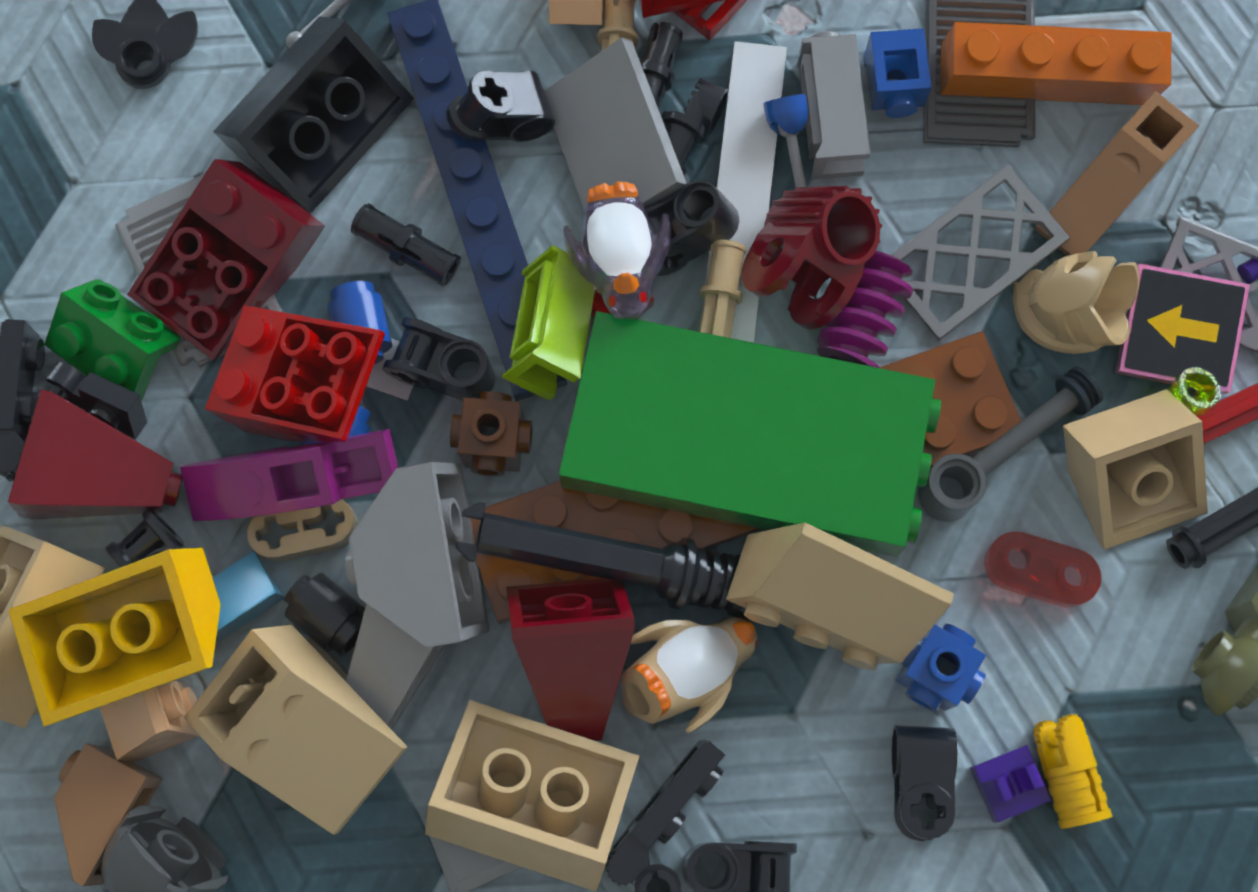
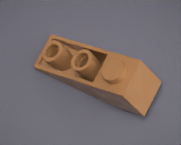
[1035,91,1199,256]

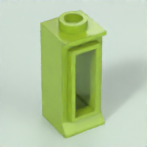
[502,245,598,401]

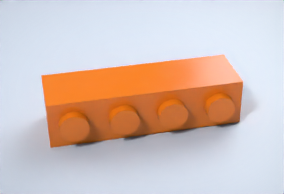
[940,22,1172,105]

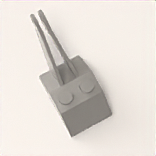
[345,462,490,730]

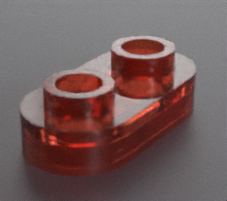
[984,531,1101,608]

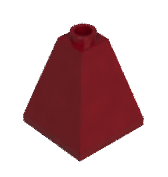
[8,389,183,520]
[506,578,635,741]

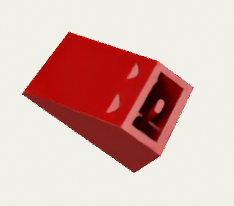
[205,305,385,442]

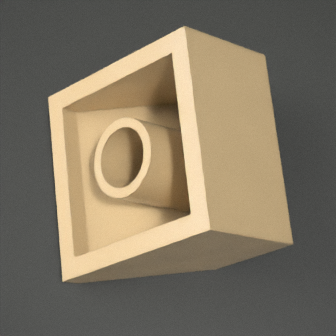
[1063,389,1208,550]

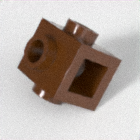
[450,392,533,476]

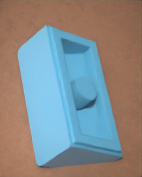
[213,551,285,644]

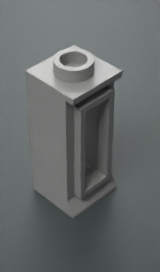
[797,31,870,179]

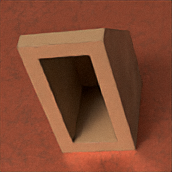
[54,743,163,887]

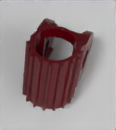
[741,186,883,330]

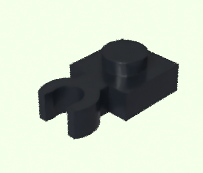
[45,361,147,439]

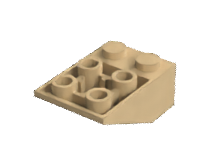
[184,625,408,835]

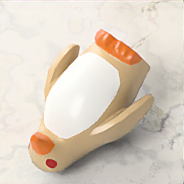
[621,617,758,734]

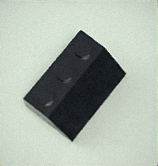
[213,16,415,214]

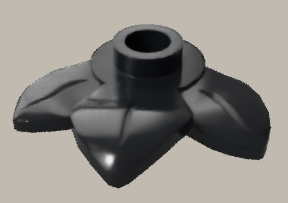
[92,0,198,89]

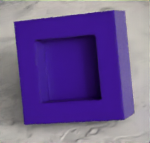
[969,745,1052,823]

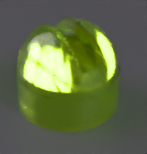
[1169,368,1221,416]

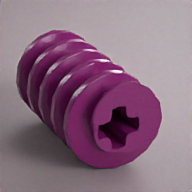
[816,251,914,368]

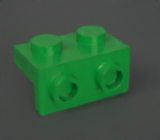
[44,279,181,400]

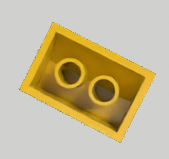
[8,547,221,727]

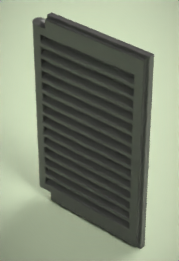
[924,0,1035,147]

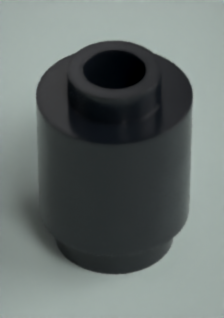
[284,573,365,656]

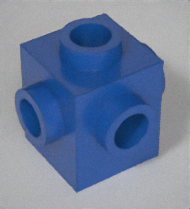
[895,623,986,712]

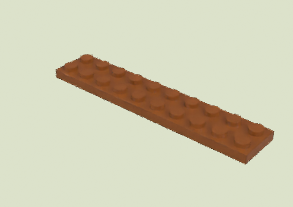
[471,331,1021,624]

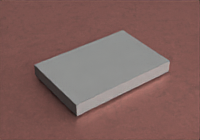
[544,37,687,220]

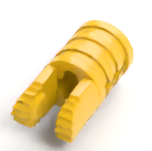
[1033,714,1113,829]

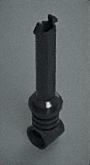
[455,502,750,620]

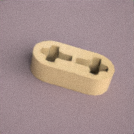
[247,499,358,562]

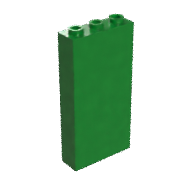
[559,311,941,557]

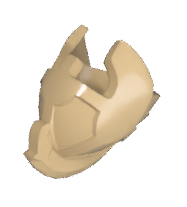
[1012,251,1139,354]

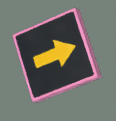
[1115,264,1250,395]

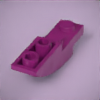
[180,429,398,521]

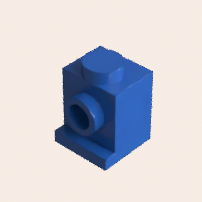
[863,28,932,118]

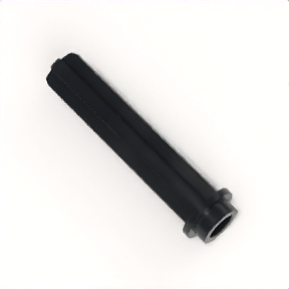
[1166,487,1258,569]

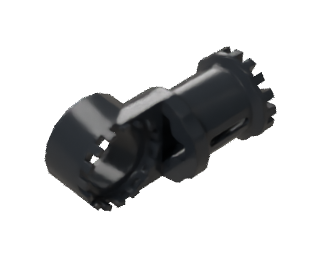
[661,78,729,177]

